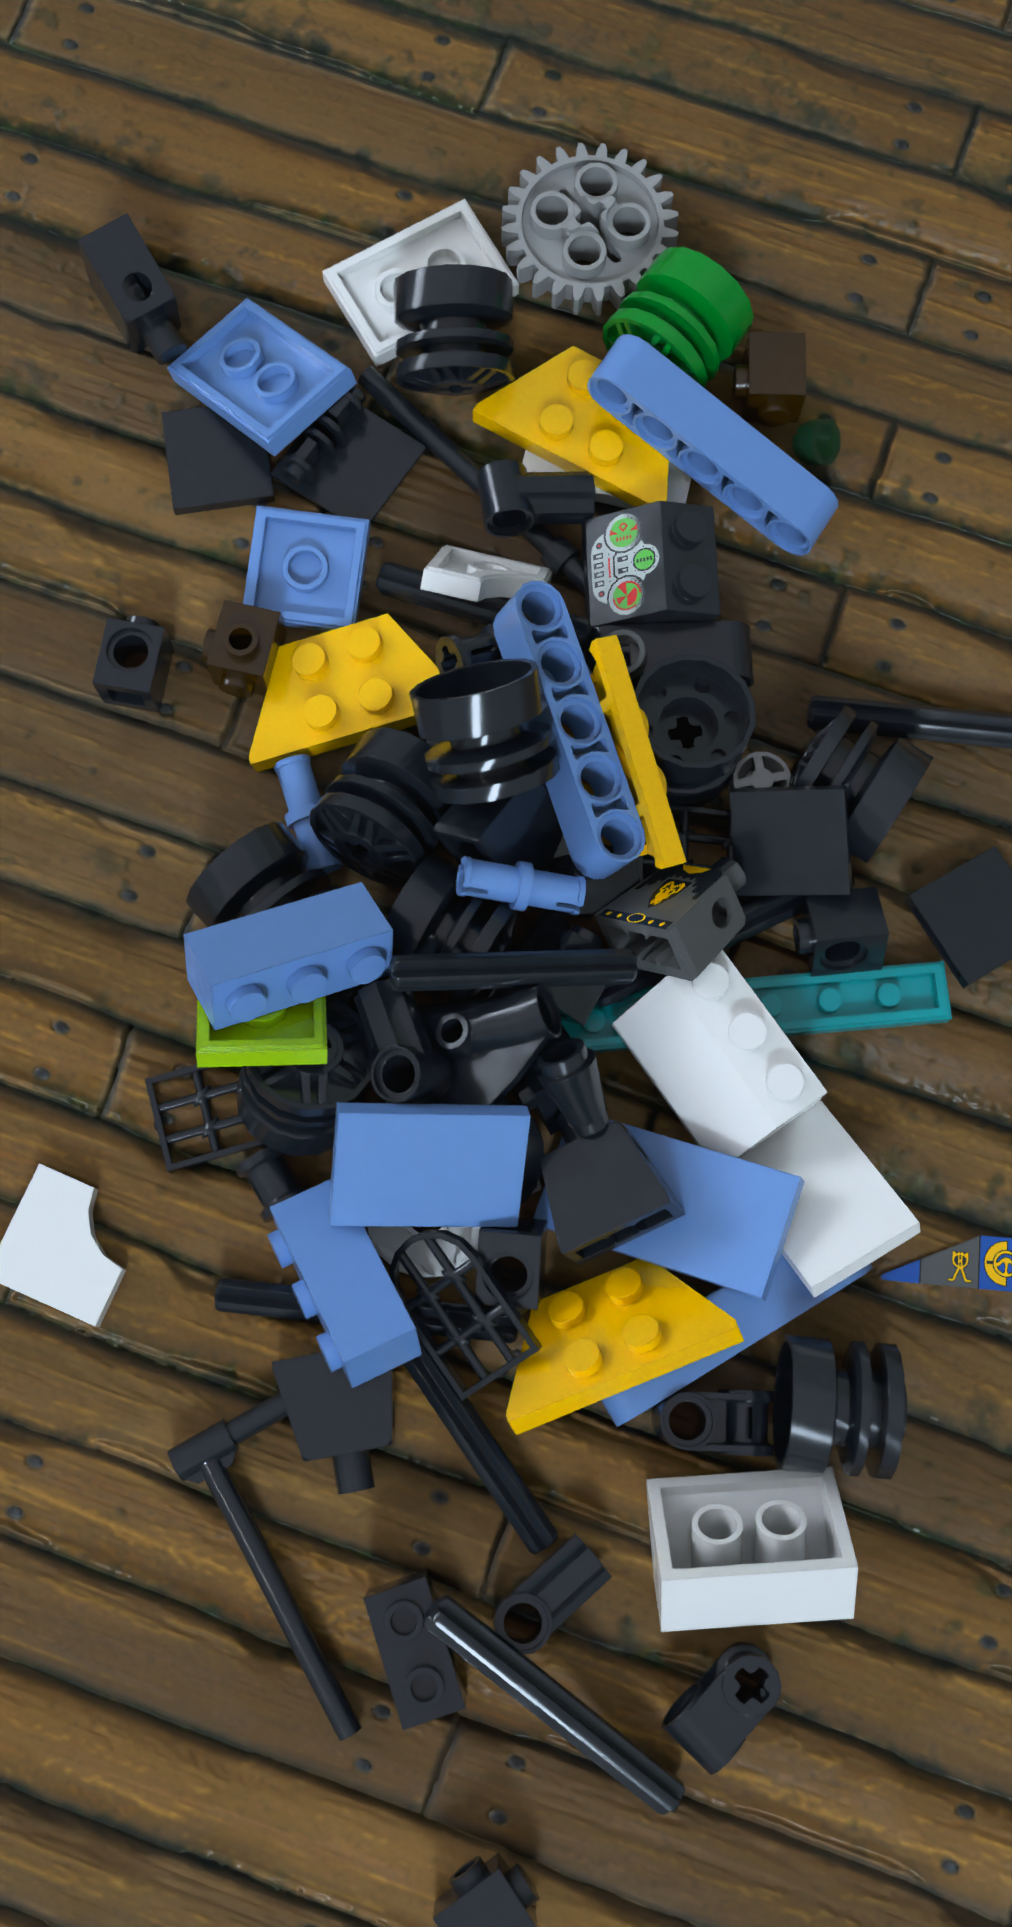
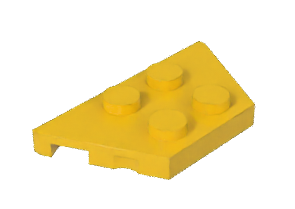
[472,346,669,507]
[249,613,440,772]
[562,635,686,869]
[506,1259,744,1435]

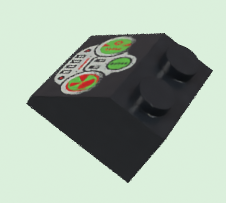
[581,501,720,628]

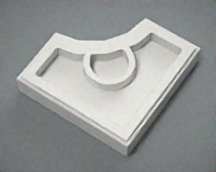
[420,545,552,602]
[0,1163,126,1327]

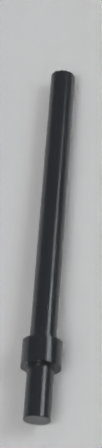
[358,366,585,595]

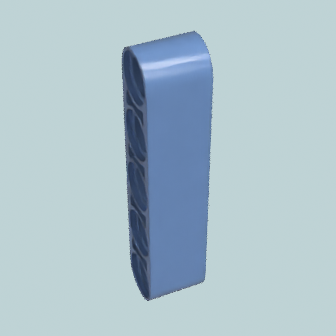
[587,334,838,555]
[493,581,646,879]
[601,1253,873,1427]

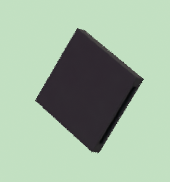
[161,406,275,515]
[729,785,853,896]
[904,846,1012,989]

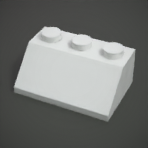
[612,950,827,1158]
[646,1466,858,1632]

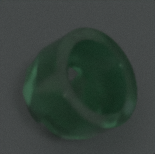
[791,419,841,465]

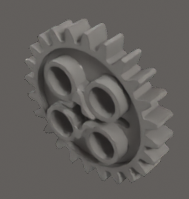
[501,142,679,316]

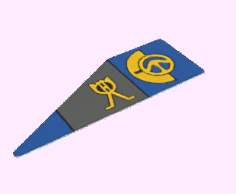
[880,1235,1012,1292]

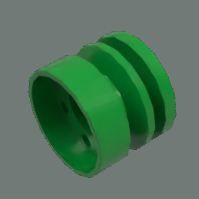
[602,247,754,388]

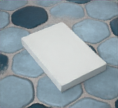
[322,199,519,367]
[740,1100,921,1298]

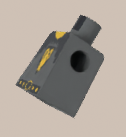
[595,857,746,981]

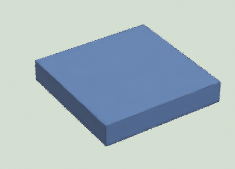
[243,505,371,632]

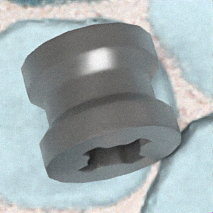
[728,752,791,802]

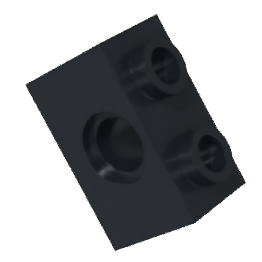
[363,1569,467,1730]

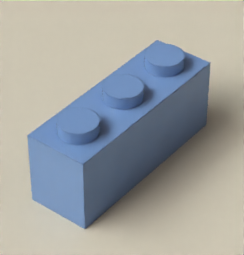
[183,882,393,1030]
[267,1179,422,1388]

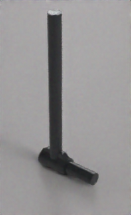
[167,1392,362,1741]

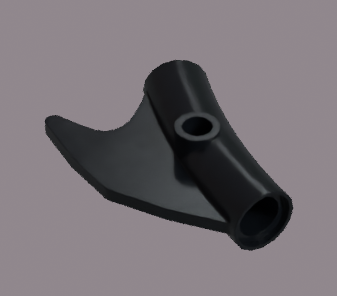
[407,984,562,1105]

